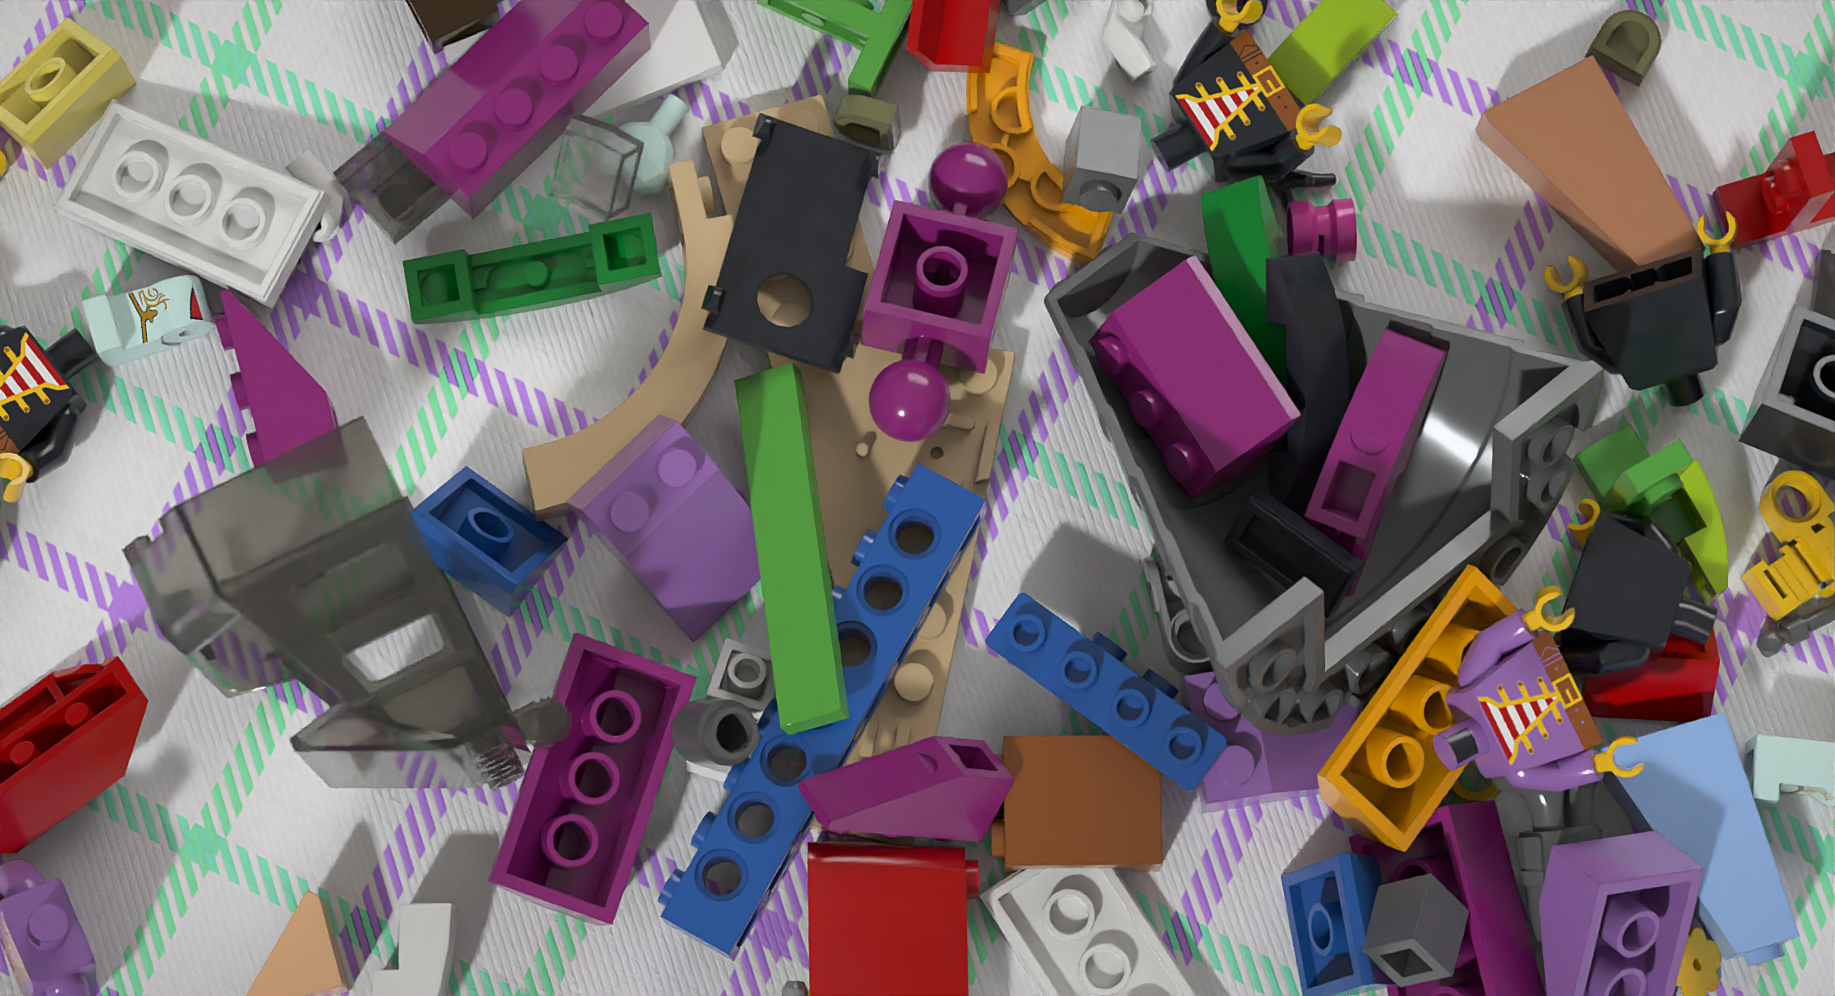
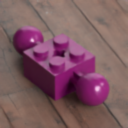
[861,142,1019,442]

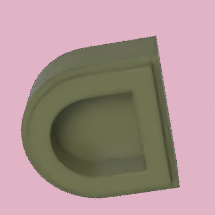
[1585,10,1661,87]
[833,95,901,151]

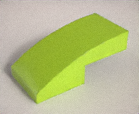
[1267,0,1399,106]
[1674,459,1729,605]

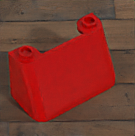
[807,841,979,996]

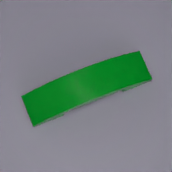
[1201,175,1287,436]
[403,213,662,324]

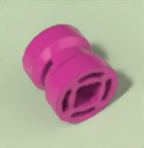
[1286,198,1357,262]

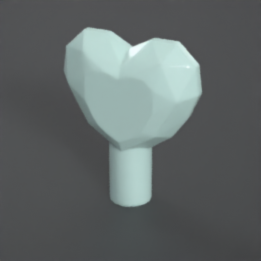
[596,94,690,196]

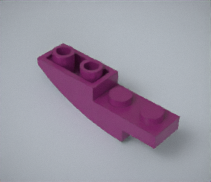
[1304,329,1447,597]

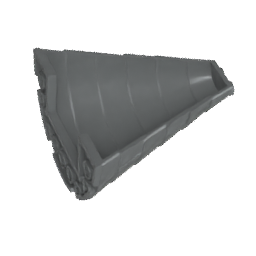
[1044,232,1604,736]

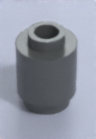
[671,699,758,766]

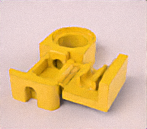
[1741,470,1835,624]

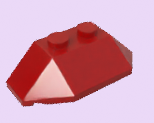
[0,656,149,854]

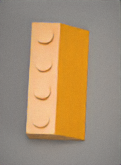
[1317,565,1540,852]

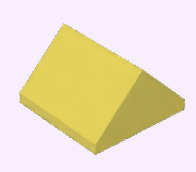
[0,17,136,170]

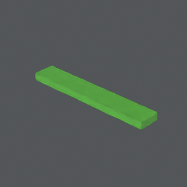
[734,362,850,735]

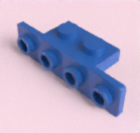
[986,593,1228,792]

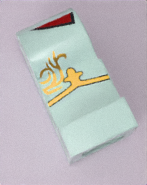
[81,275,215,368]
[1744,734,1835,808]

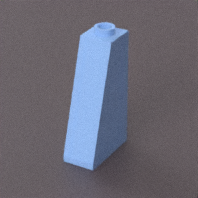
[1598,712,1800,967]

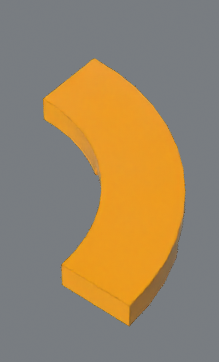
[966,41,1113,266]

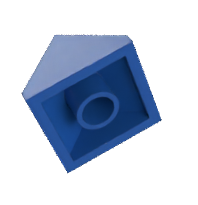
[406,466,569,618]
[1281,853,1398,996]

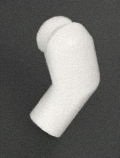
[1102,0,1158,84]
[285,148,345,243]

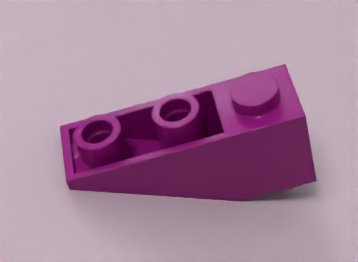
[214,290,350,485]
[797,736,1015,842]

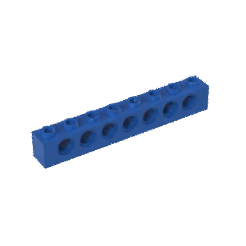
[658,463,987,961]

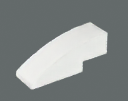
[372,903,458,996]

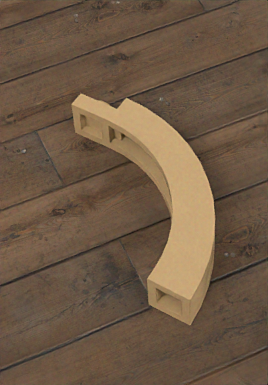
[522,159,733,522]

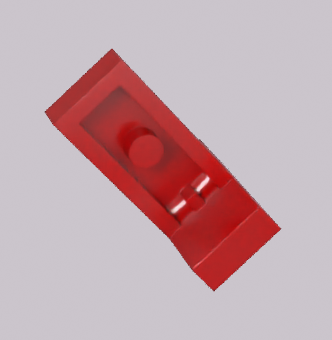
[1712,131,1835,251]

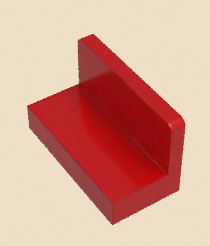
[906,0,1000,73]
[1582,628,1720,722]

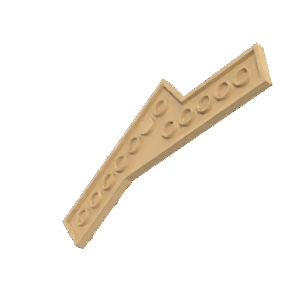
[701,94,1016,845]

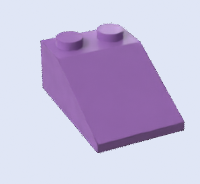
[566,414,761,642]
[1180,671,1362,814]
[1539,830,1704,996]

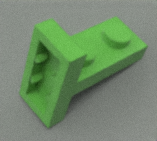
[757,0,913,99]
[1572,423,1697,545]

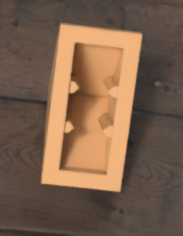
[246,890,350,996]

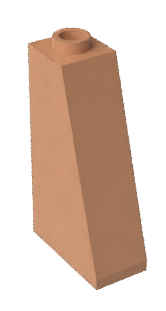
[1475,55,1706,272]

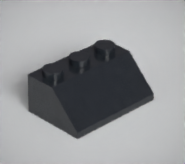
[1739,304,1835,480]

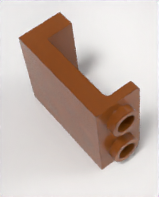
[991,735,1163,873]

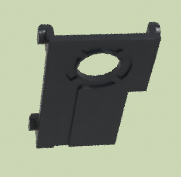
[701,113,885,374]

